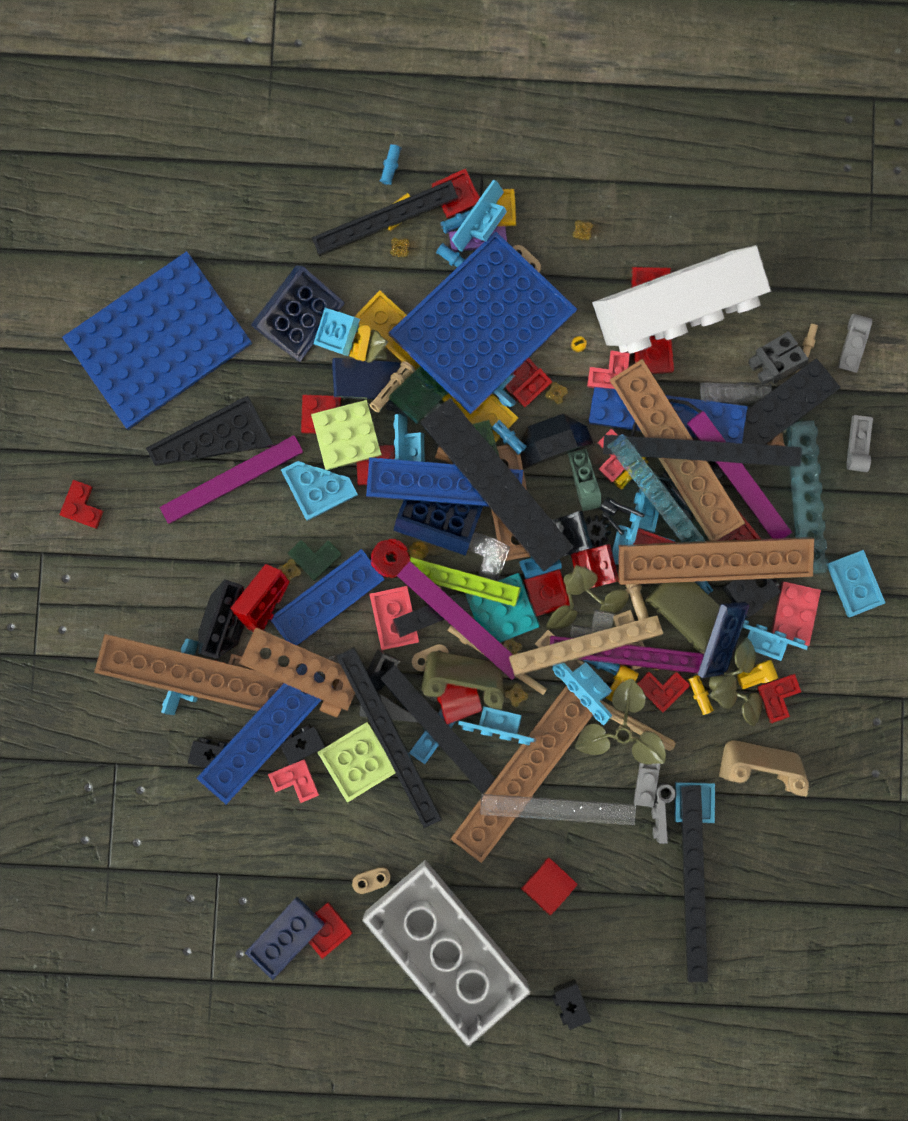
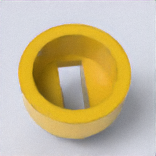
[571,336,587,352]

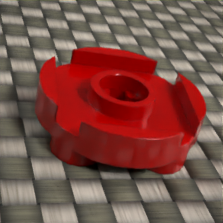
[371,539,410,578]

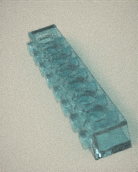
[787,421,828,575]
[607,434,706,542]

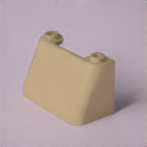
[719,740,809,797]

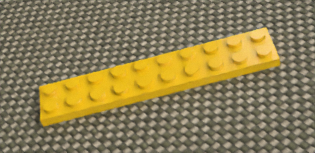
[354,290,518,446]

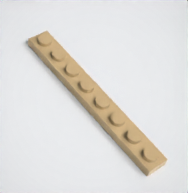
[509,616,663,676]

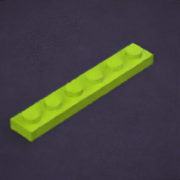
[410,557,521,607]

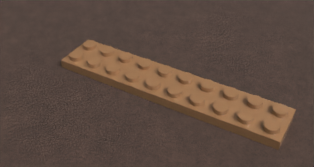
[610,359,745,541]
[619,537,814,585]
[94,634,283,711]
[451,685,593,863]

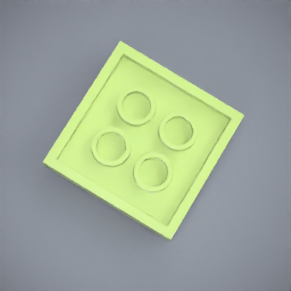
[311,400,381,470]
[317,722,395,802]

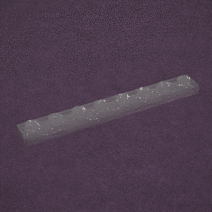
[480,794,636,825]

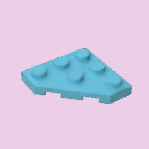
[281,461,358,521]

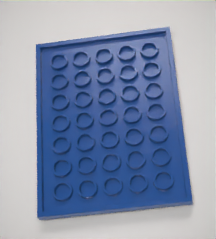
[389,231,577,414]
[62,251,252,430]

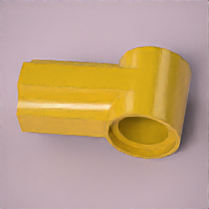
[737,660,778,689]
[605,665,639,702]

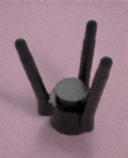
[655,480,693,523]
[600,497,645,535]

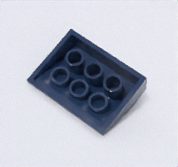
[251,265,345,362]
[393,500,483,556]

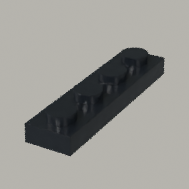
[393,592,471,638]

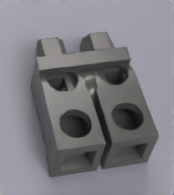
[748,331,809,384]

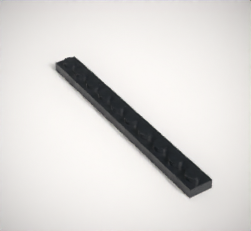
[603,435,802,467]
[336,647,442,828]
[680,785,708,982]

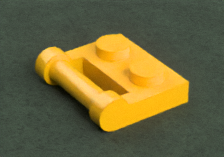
[349,323,371,361]

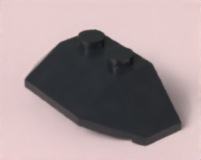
[520,414,593,470]
[198,579,244,659]

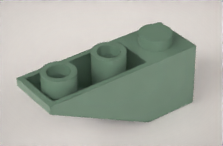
[568,449,601,511]

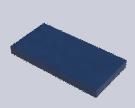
[332,358,406,401]
[698,602,749,678]
[245,897,325,980]

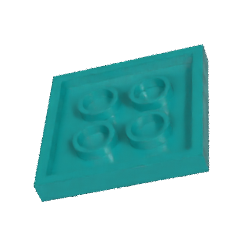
[465,573,540,643]

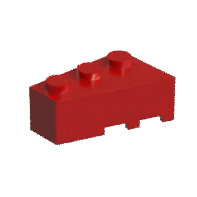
[230,564,290,632]

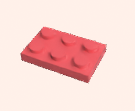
[771,581,821,646]
[370,586,419,650]

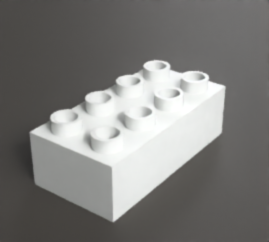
[592,245,770,353]
[363,860,530,1046]

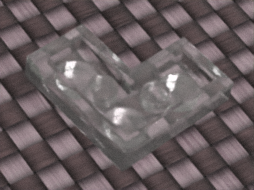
[468,532,510,581]
[569,609,614,638]

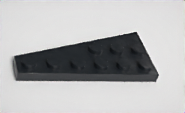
[146,395,274,466]

